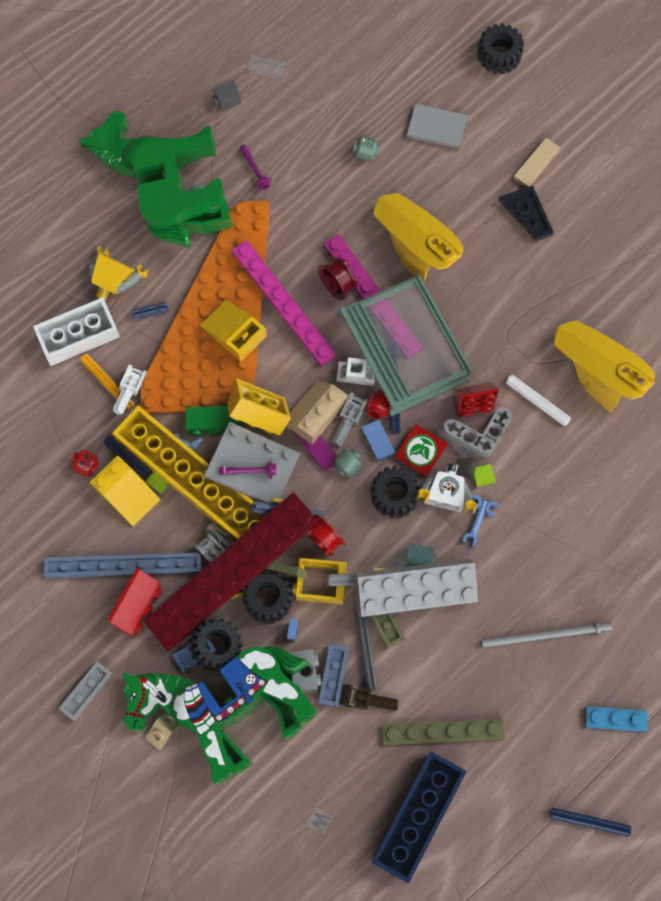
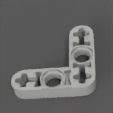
[442,408,512,457]

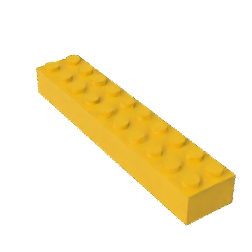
[112,406,266,541]

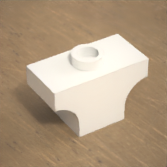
[337,357,375,386]

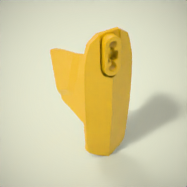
[373,193,463,282]
[554,320,655,412]

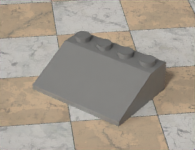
[204,422,300,504]

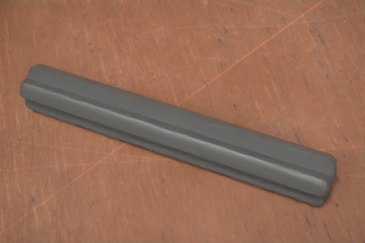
[356,613,378,690]

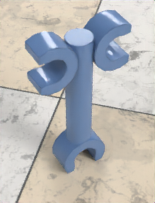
[462,495,499,547]

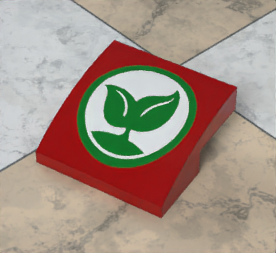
[395,424,449,477]

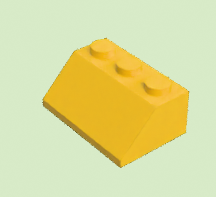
[227,378,291,436]

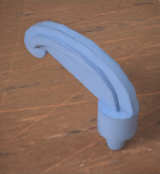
[175,433,202,450]

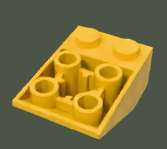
[200,300,267,362]

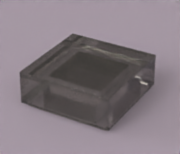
[456,458,477,479]

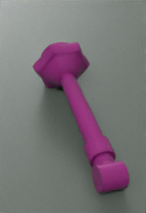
[239,145,272,190]
[219,460,277,479]

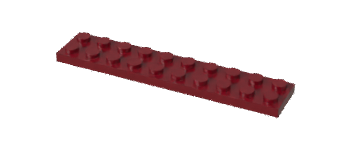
[143,492,319,652]

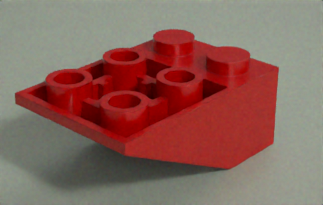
[452,382,499,417]

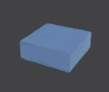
[287,618,298,642]

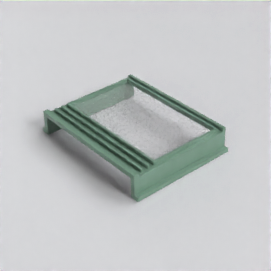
[336,274,472,417]

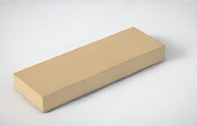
[513,138,561,187]

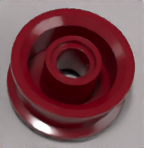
[318,257,359,300]

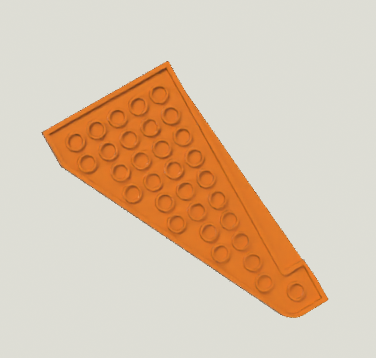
[141,200,269,415]

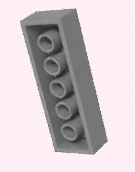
[353,559,478,617]

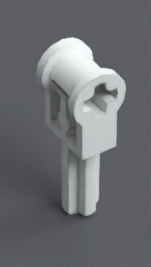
[113,364,147,415]

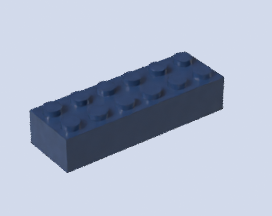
[372,751,467,884]

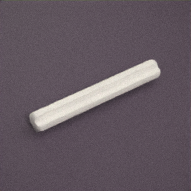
[506,375,571,426]

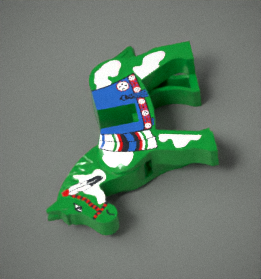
[122,646,318,786]

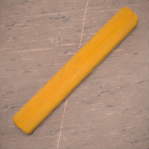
[80,353,134,411]

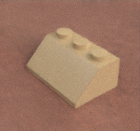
[286,381,348,444]

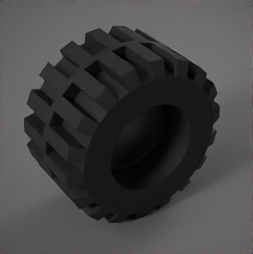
[478,24,524,74]
[371,466,420,519]
[243,570,293,623]
[189,618,243,671]

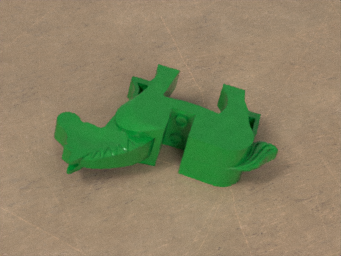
[78,111,233,248]

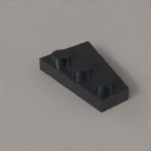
[498,185,554,241]

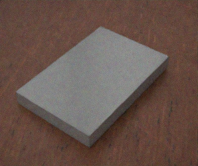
[407,103,468,149]

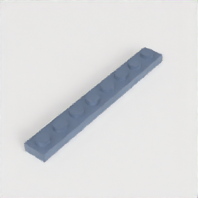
[44,553,201,578]

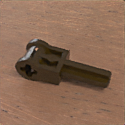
[339,684,399,711]

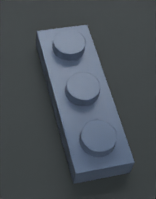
[318,644,349,707]

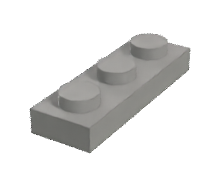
[58,661,113,722]

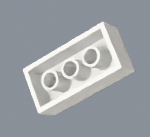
[33,297,120,366]

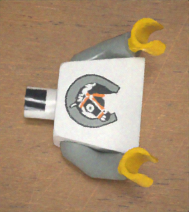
[416,464,477,514]

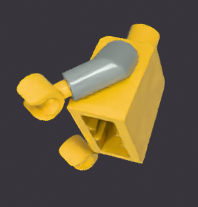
[89,246,148,301]

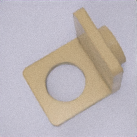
[146,712,180,750]

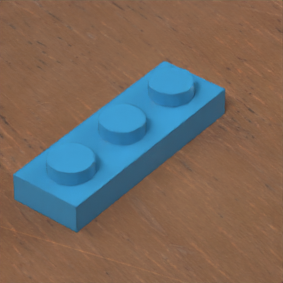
[585,707,648,732]

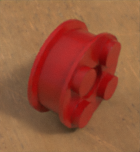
[306,513,345,558]

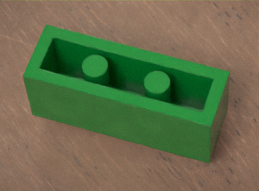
[186,406,244,437]

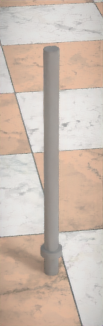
[481,622,612,648]

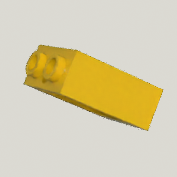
[293,558,347,605]

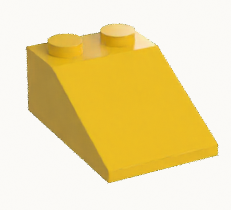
[90,455,161,527]

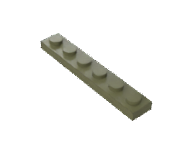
[382,719,505,746]

